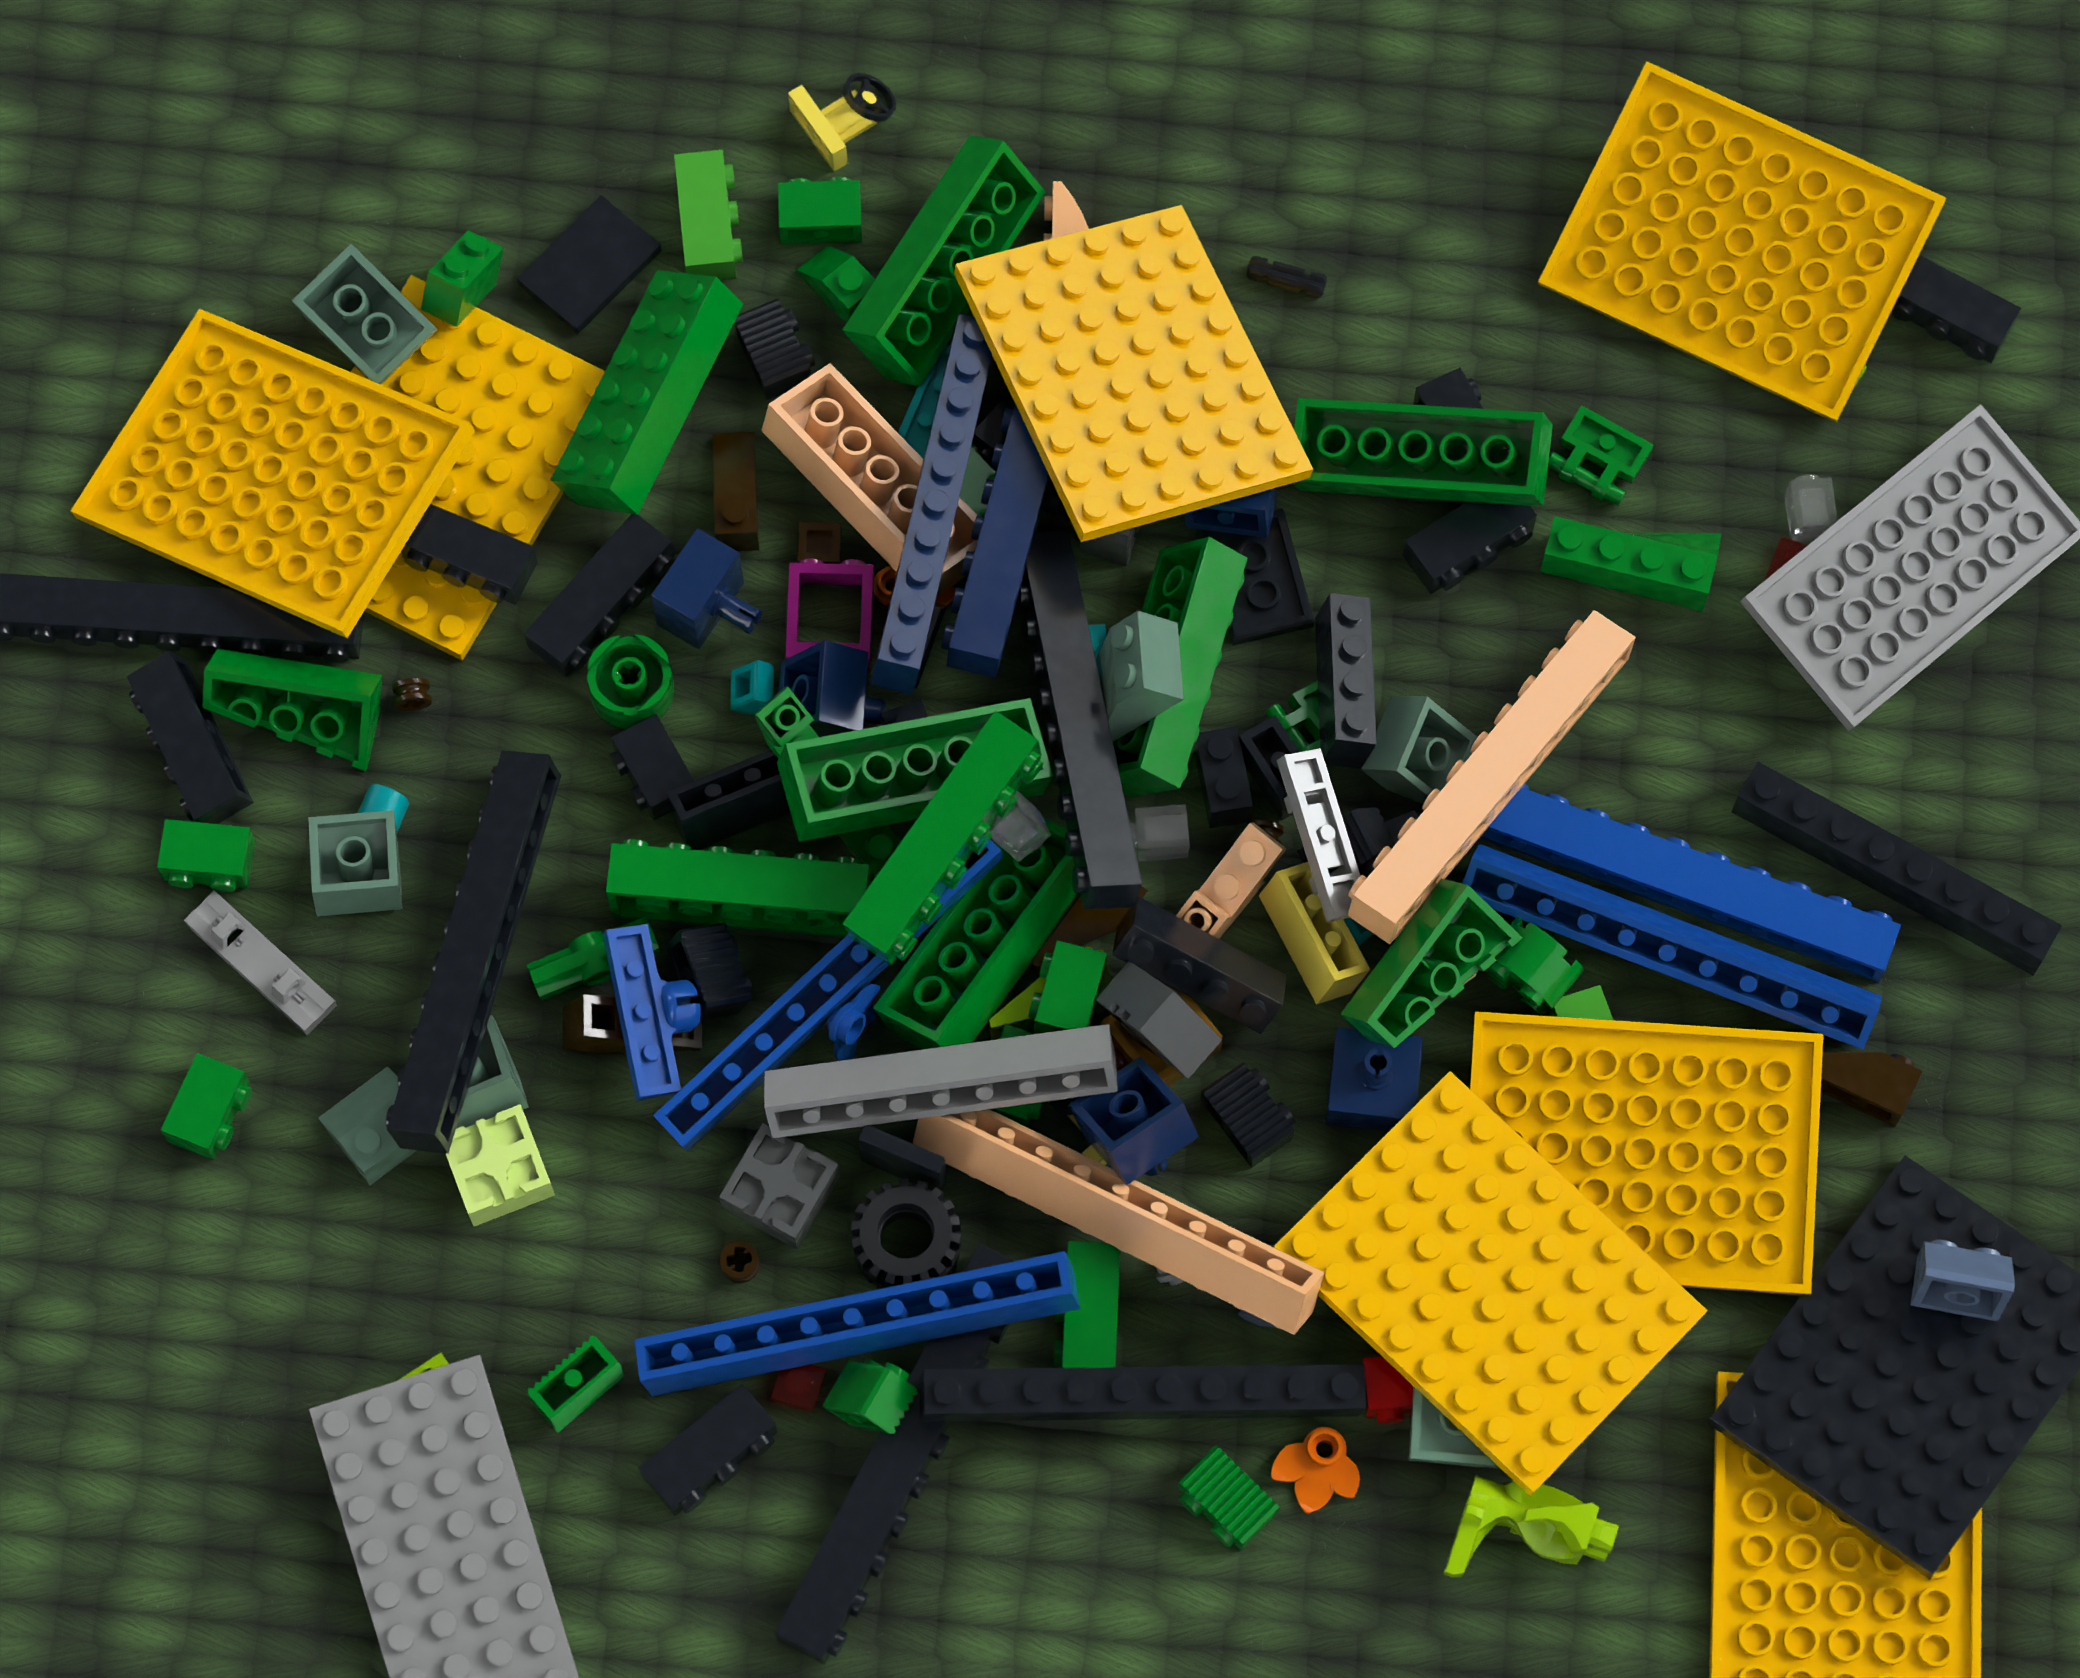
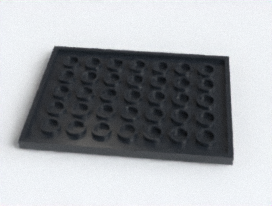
[1708,1155,2080,1579]

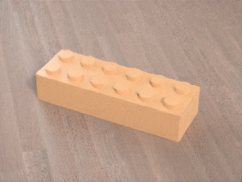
[761,363,978,597]

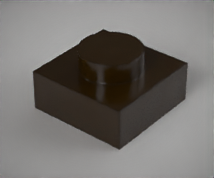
[798,522,842,564]

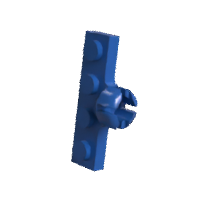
[602,924,701,1101]

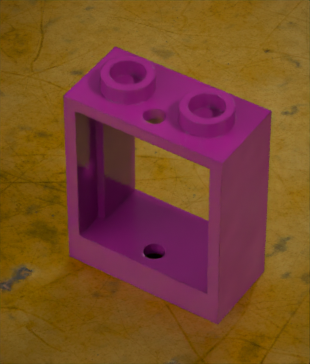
[785,558,874,674]

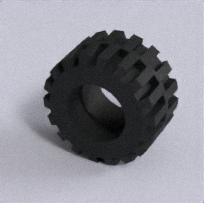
[851,1179,961,1289]

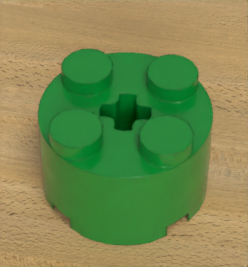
[587,634,675,730]
[1486,917,1584,1016]

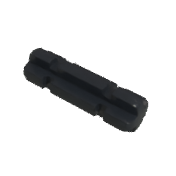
[1247,256,1327,298]

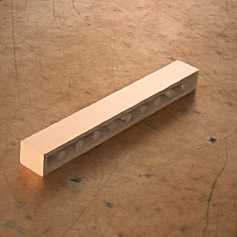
[1348,610,1636,944]
[913,1109,1324,1335]

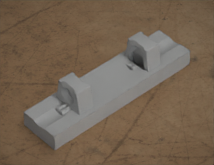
[1277,748,1360,923]
[184,891,337,1035]

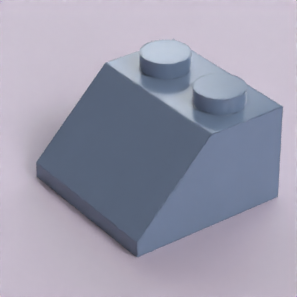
[1911,1240,2015,1321]

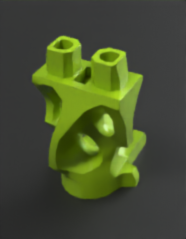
[1444,1475,1619,1577]

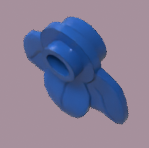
[827,984,880,1061]

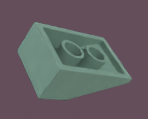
[292,244,437,385]
[1096,611,1184,742]

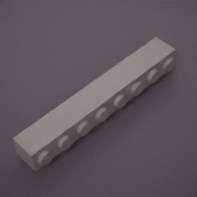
[764,1024,1118,1138]

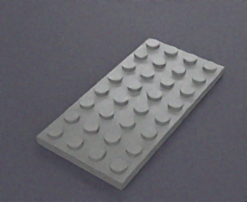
[1740,404,2080,731]
[309,1355,579,1678]

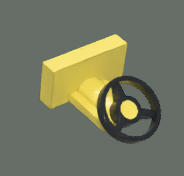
[788,73,896,172]

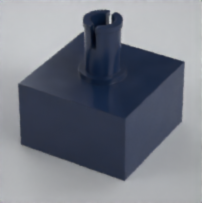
[651,528,762,649]
[778,640,886,737]
[1325,1027,1423,1131]
[1069,1056,1199,1185]

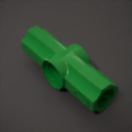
[526,916,660,1001]

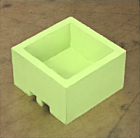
[446,1104,555,1227]

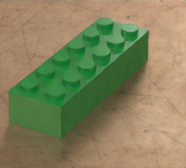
[842,135,1046,387]
[550,270,743,515]
[1292,398,1553,506]
[1113,537,1248,798]
[777,698,1053,842]
[843,710,1043,966]
[873,807,1080,1050]
[606,839,871,937]

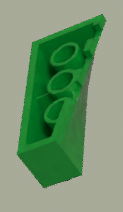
[1540,516,1722,612]
[202,649,382,772]
[1340,879,1523,1048]

